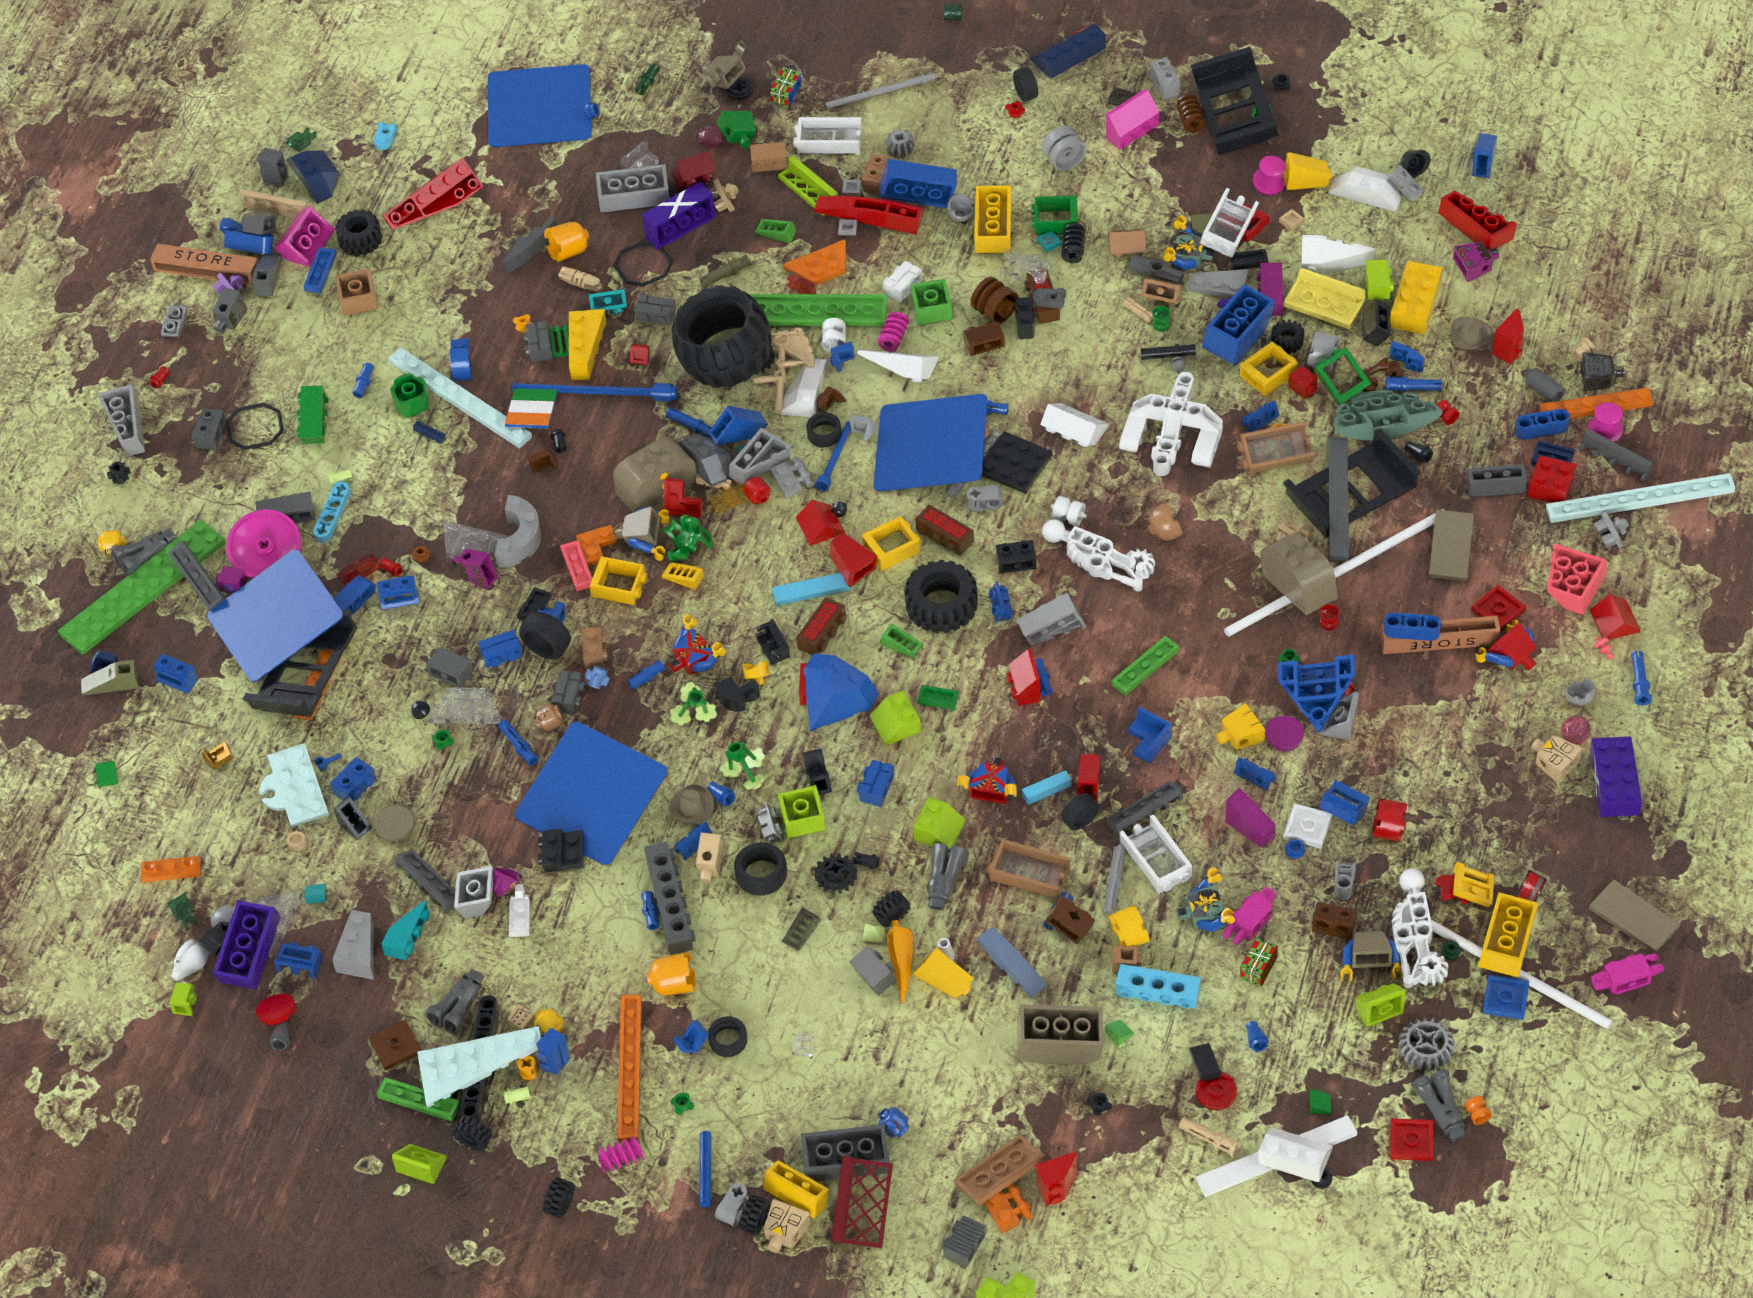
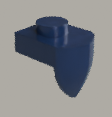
[89,650,119,674]

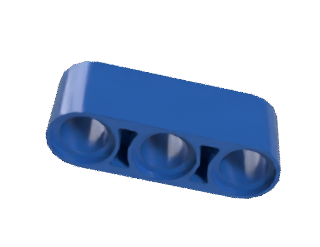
[224,228,273,255]
[1515,409,1570,440]
[333,575,376,616]
[1383,613,1441,641]

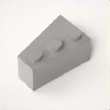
[728,428,792,486]
[1017,593,1087,646]
[332,910,374,980]

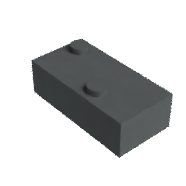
[801,1124,889,1181]

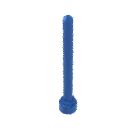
[815,421,851,491]

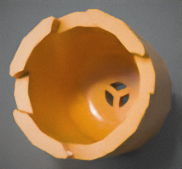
[544,222,589,262]
[647,952,696,996]

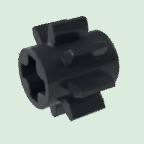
[107,462,131,484]

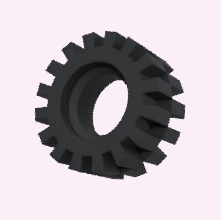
[1271,319,1304,354]
[872,890,911,928]
[452,1116,493,1151]
[543,1177,575,1218]
[739,1194,770,1236]

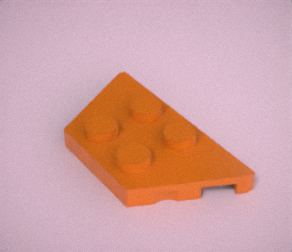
[783,239,846,286]

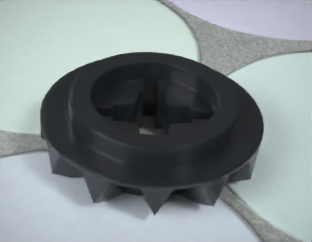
[726,78,753,100]

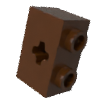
[1044,897,1095,944]

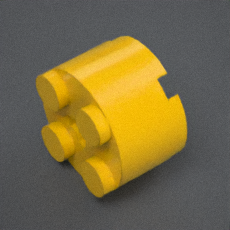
[1108,905,1150,946]

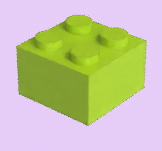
[778,785,826,839]

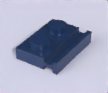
[1531,440,1575,466]

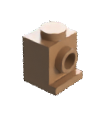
[1112,945,1142,973]

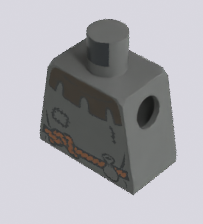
[213,287,248,333]

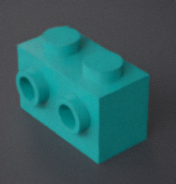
[588,289,627,315]

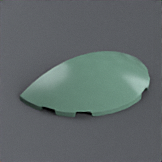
[1334,390,1442,441]

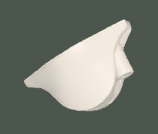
[172,939,210,981]

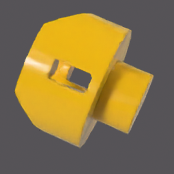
[742,660,770,685]

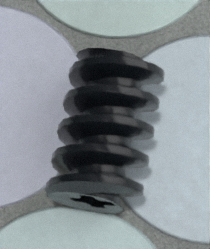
[1061,223,1085,263]

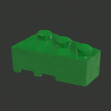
[297,385,329,444]

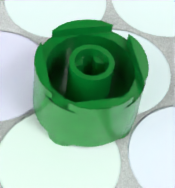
[390,374,430,418]

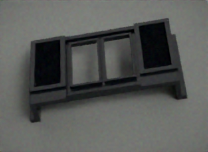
[1191,46,1279,155]
[1283,429,1421,538]
[242,609,358,717]

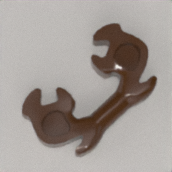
[1357,358,1404,392]

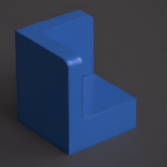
[537,601,567,623]

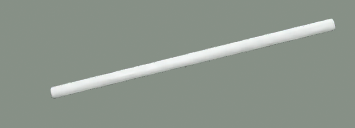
[1399,902,1613,1030]

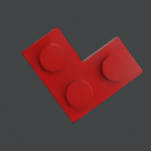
[664,477,702,518]

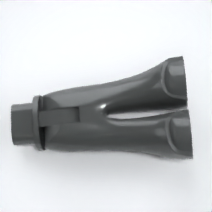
[110,529,177,576]
[928,844,969,911]
[425,969,484,1034]
[1411,1069,1467,1142]

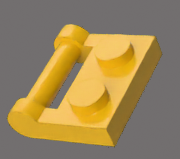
[1453,862,1494,907]

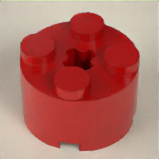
[1372,798,1407,842]

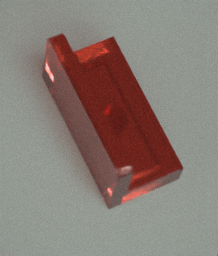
[336,554,378,587]

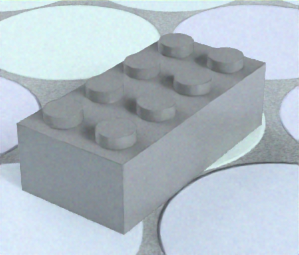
[596,164,670,213]

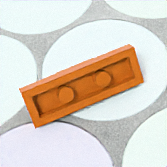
[141,856,201,882]

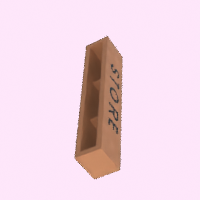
[150,244,258,285]
[1381,616,1500,654]

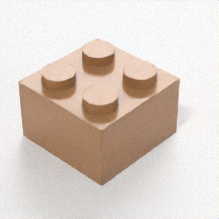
[335,269,378,316]

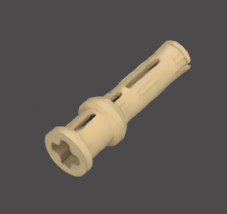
[1179,1116,1241,1158]

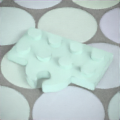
[259,743,329,827]

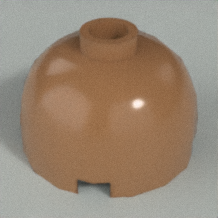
[1147,502,1182,541]

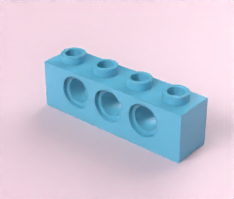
[1116,964,1201,1008]

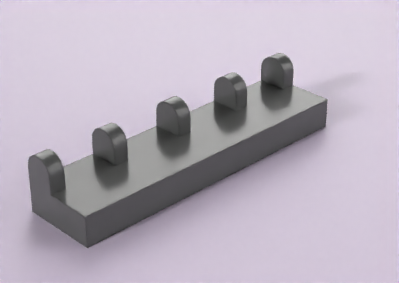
[1579,429,1653,482]
[168,541,227,610]
[1106,781,1183,838]
[395,849,455,913]

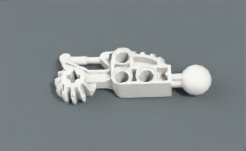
[1042,519,1155,591]
[1392,868,1448,988]

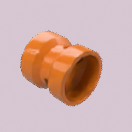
[1464,1095,1492,1125]

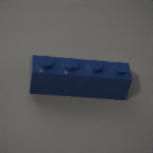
[1030,24,1106,79]

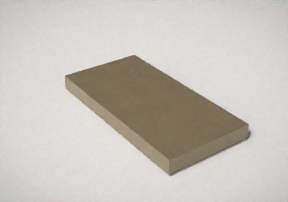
[1429,509,1474,582]
[1589,879,1680,954]

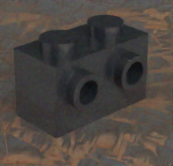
[1362,301,1391,347]
[995,540,1037,574]

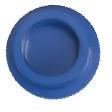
[585,102,599,119]
[1285,839,1305,859]

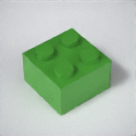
[910,279,953,325]

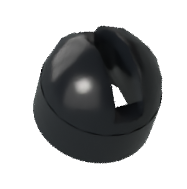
[832,502,847,518]

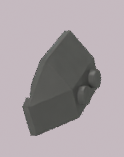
[677,435,732,487]

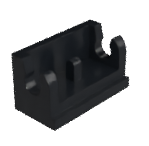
[755,619,790,665]

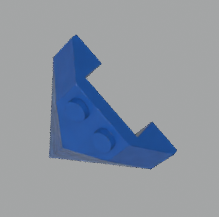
[804,654,879,733]
[1278,654,1356,733]

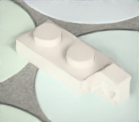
[509,884,530,937]

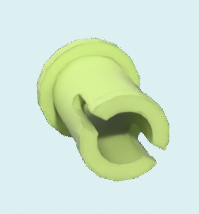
[328,469,352,485]
[503,1086,530,1105]

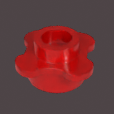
[1005,101,1025,118]

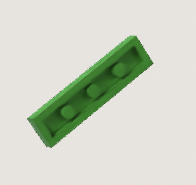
[1111,636,1179,696]
[376,1077,461,1122]

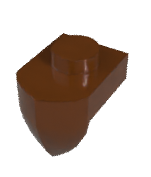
[817,386,847,412]
[528,449,558,473]

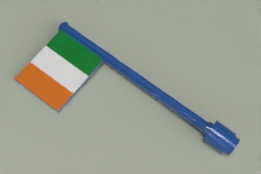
[505,382,678,429]

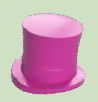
[1253,156,1286,195]
[1588,402,1623,443]

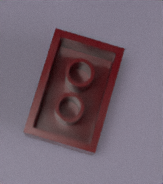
[671,151,717,193]

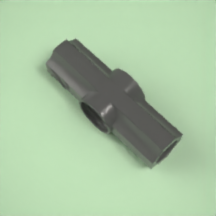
[1129,255,1185,285]

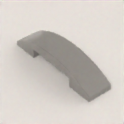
[838,180,861,235]

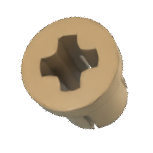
[1570,337,1595,361]

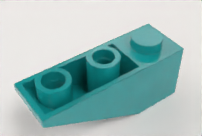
[381,901,430,961]

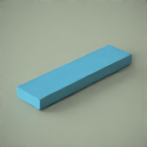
[772,573,850,606]

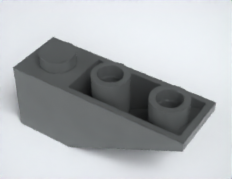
[252,254,282,296]

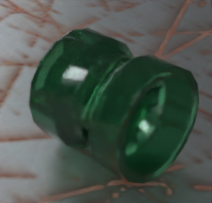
[944,3,962,20]

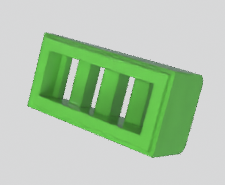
[755,219,796,243]
[879,623,923,658]

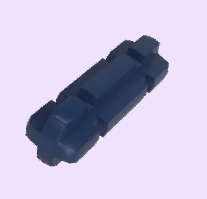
[413,421,446,444]

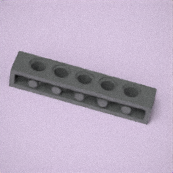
[644,841,696,955]

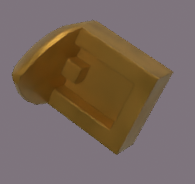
[202,741,234,769]

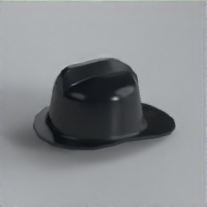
[1399,150,1431,179]

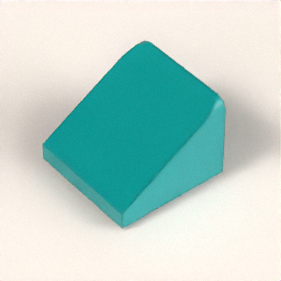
[304,884,326,904]

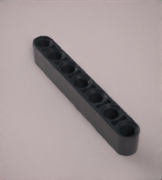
[460,995,500,1121]

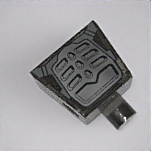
[1581,353,1624,391]

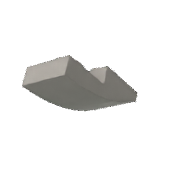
[161,305,188,337]

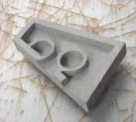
[1188,269,1249,298]

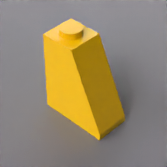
[1283,152,1332,190]
[913,948,974,999]

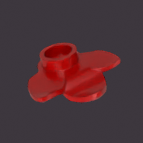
[1434,873,1470,905]

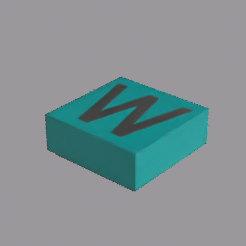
[1037,230,1061,253]

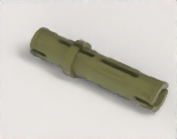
[699,255,751,288]

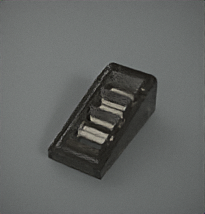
[782,908,821,951]

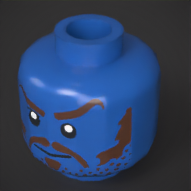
[878,1107,909,1138]

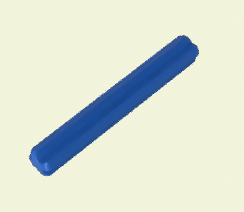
[699,1131,711,1208]

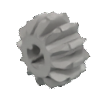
[885,128,915,158]

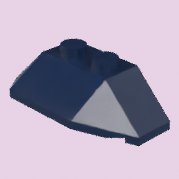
[286,151,339,204]

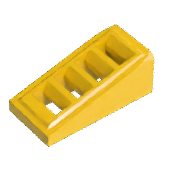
[662,562,704,590]

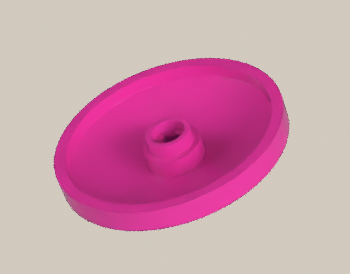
[226,509,302,580]

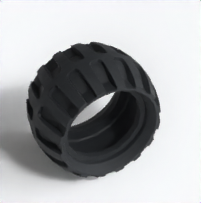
[672,285,771,388]

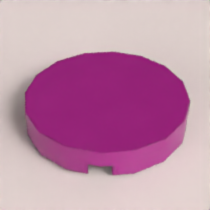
[1265,716,1304,751]

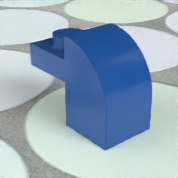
[450,338,472,381]

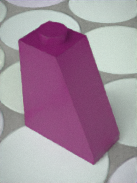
[1225,788,1276,848]

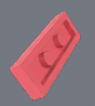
[560,540,592,592]

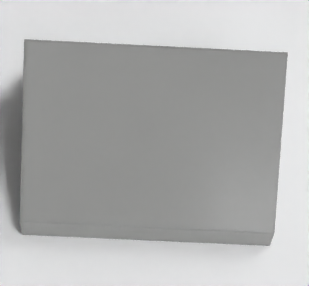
[1320,692,1359,741]

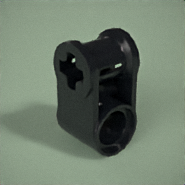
[198,922,229,956]

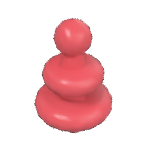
[1594,636,1614,659]

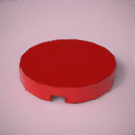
[255,994,297,1025]
[1195,1072,1237,1111]

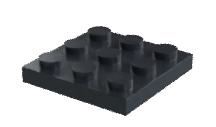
[982,431,1053,494]

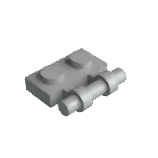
[770,456,814,498]

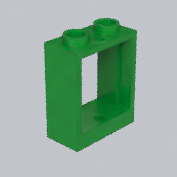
[1031,195,1078,235]
[1313,347,1371,406]

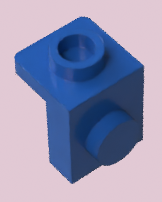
[829,341,854,372]
[673,1020,709,1053]

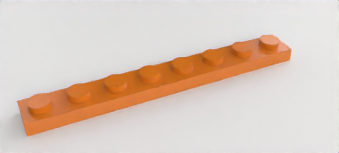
[617,995,642,1142]

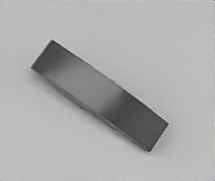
[503,216,557,273]

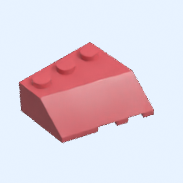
[1547,543,1607,615]

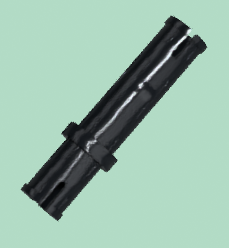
[1141,344,1196,360]

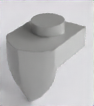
[850,415,877,441]

